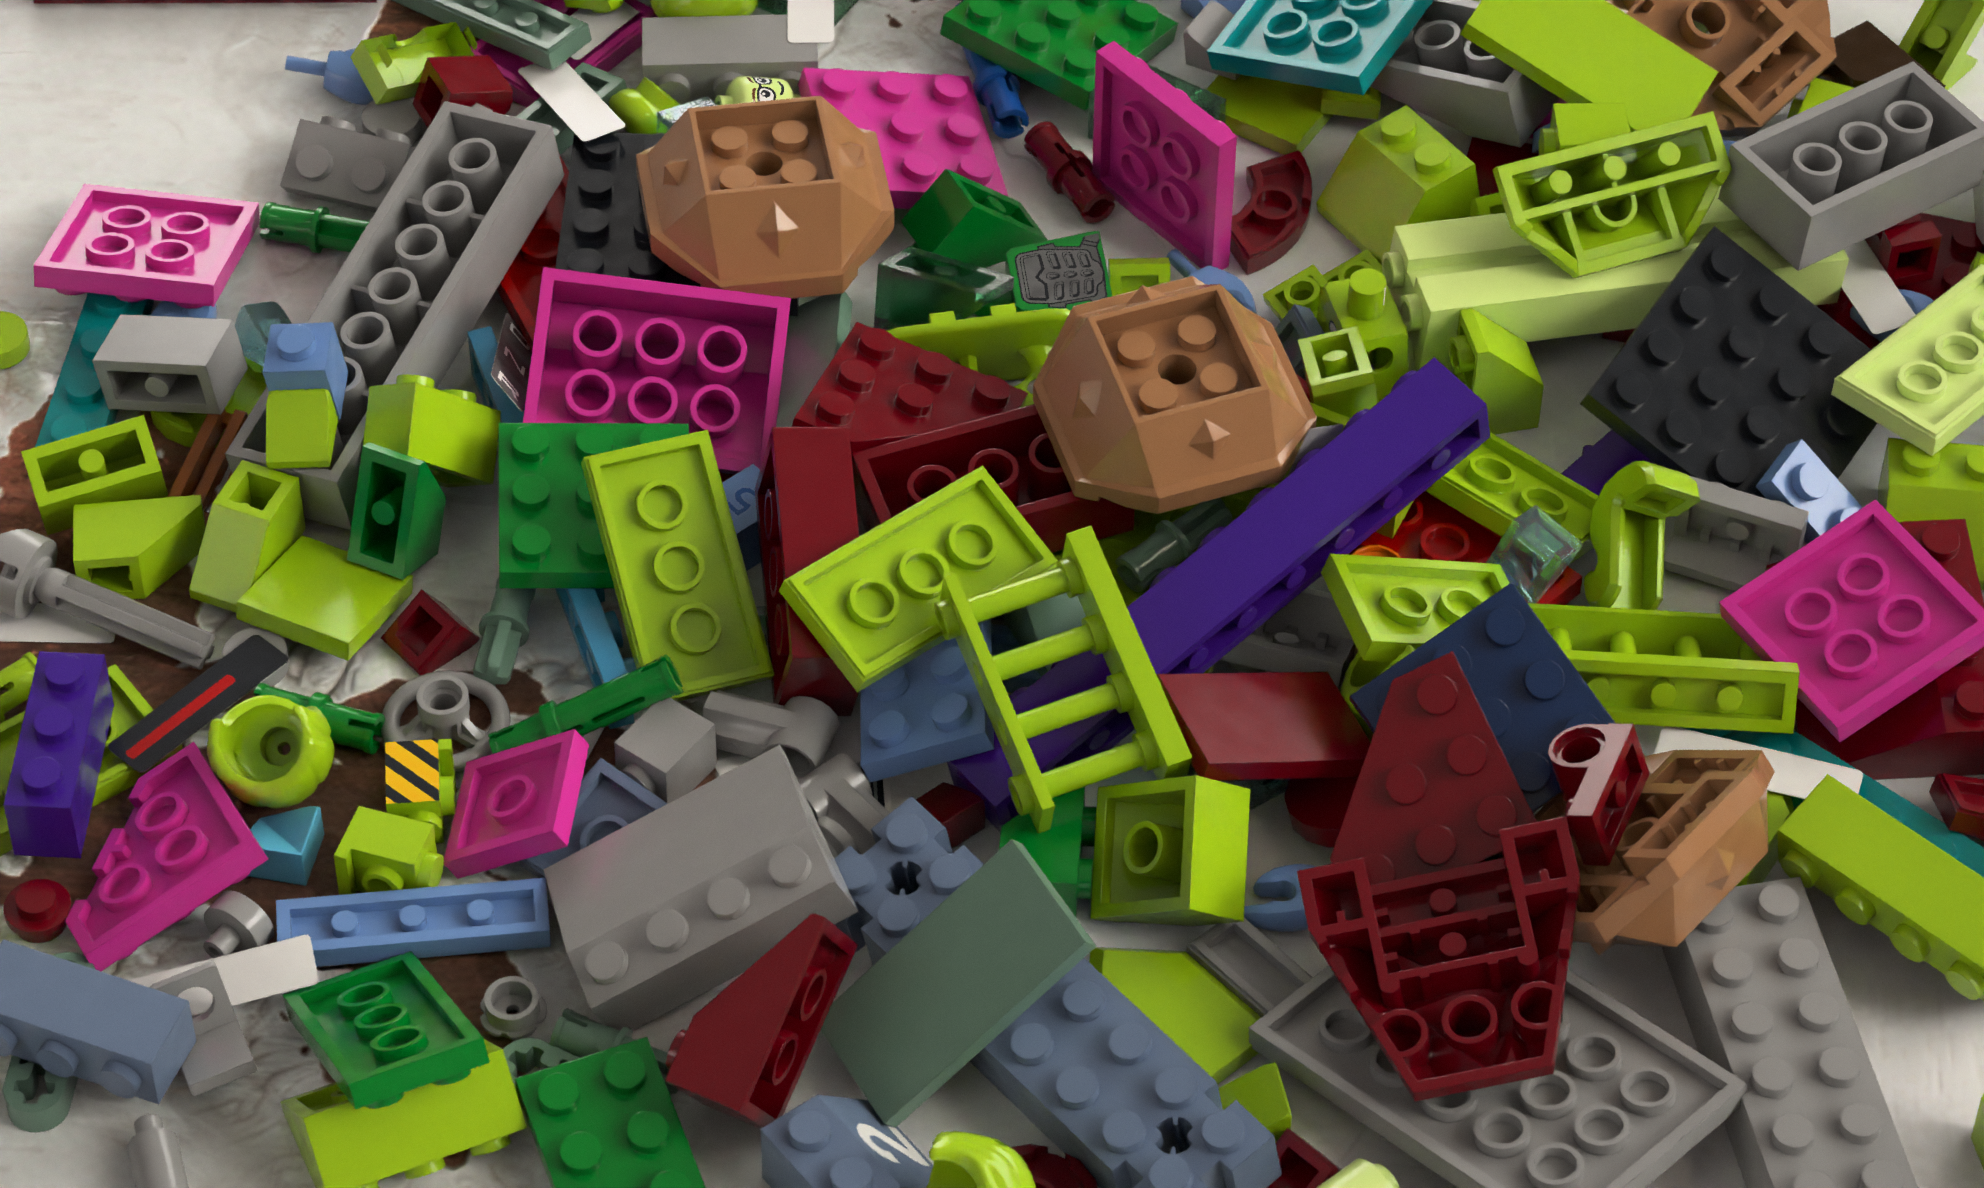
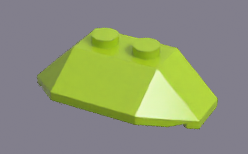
[1492,111,1732,279]

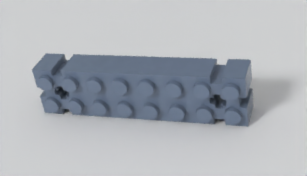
[834,796,1282,1188]

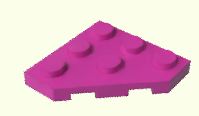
[65,742,269,971]

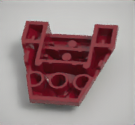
[1297,816,1581,1102]

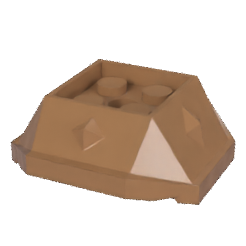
[1605,0,1837,137]
[636,96,895,299]
[1033,276,1317,514]
[1497,750,1775,955]

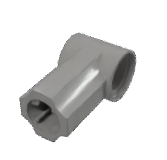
[702,690,839,780]
[798,753,890,855]

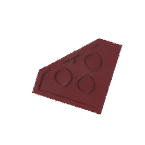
[792,322,1028,454]
[1330,651,1537,885]

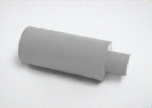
[127,1114,189,1188]

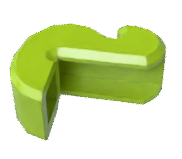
[1584,461,1701,610]

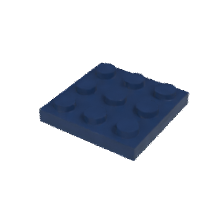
[1349,582,1615,813]

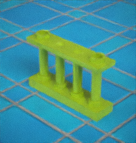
[934,525,1192,833]
[1528,603,1800,734]

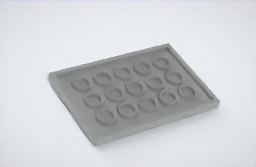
[1249,965,1747,1188]

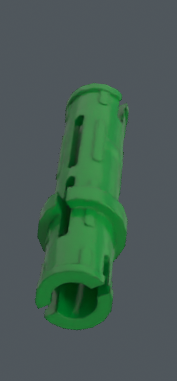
[488,654,683,754]

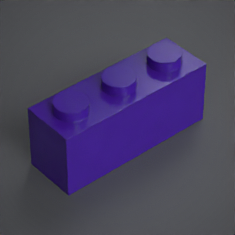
[4,651,114,858]

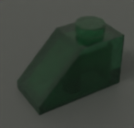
[874,246,1014,331]

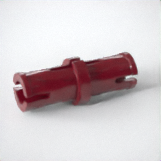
[1024,121,1116,224]

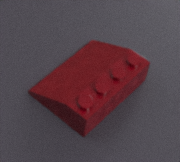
[1765,519,1984,780]

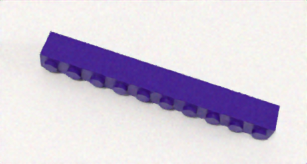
[947,357,1490,833]

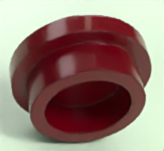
[3,879,72,943]

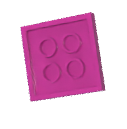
[1092,41,1237,270]
[798,68,1008,209]
[33,184,260,309]
[1719,499,1984,742]

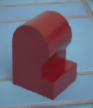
[1864,213,1942,287]

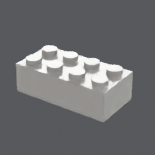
[1718,61,1984,271]

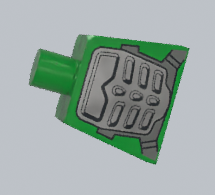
[972,231,1112,318]

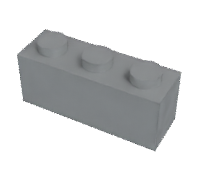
[642,14,818,107]

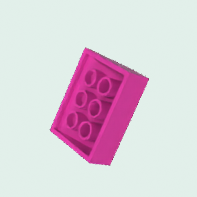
[523,267,791,475]

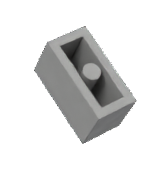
[92,314,248,415]

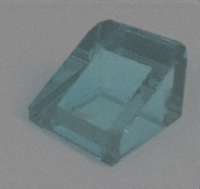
[235,301,292,366]

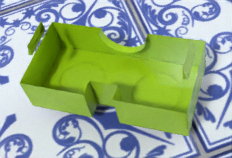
[350,22,478,105]

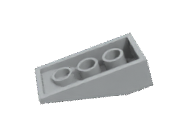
[1370,0,1560,147]

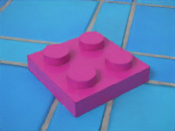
[444,729,589,879]

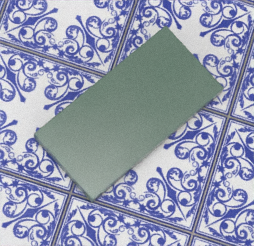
[821,839,1096,1128]

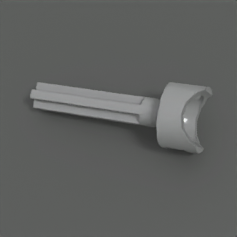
[0,529,216,670]

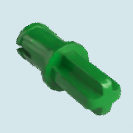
[259,202,370,254]

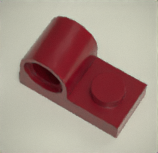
[1548,723,1650,866]

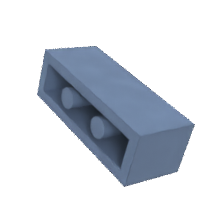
[0,939,196,1105]

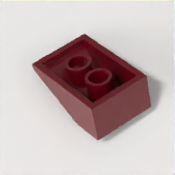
[665,913,858,1129]

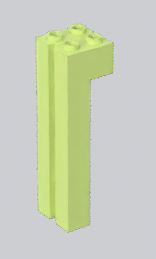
[1382,187,1849,373]

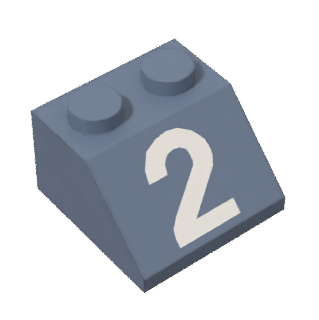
[760,1094,934,1188]

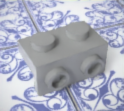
[280,116,415,212]
[1664,476,1809,591]
[1220,588,1356,688]

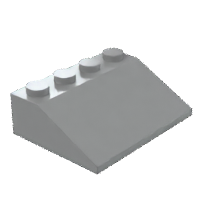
[543,745,859,1030]

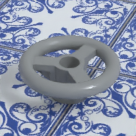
[381,670,511,773]

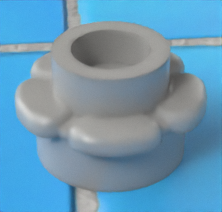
[480,976,547,1040]

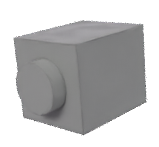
[614,698,717,803]

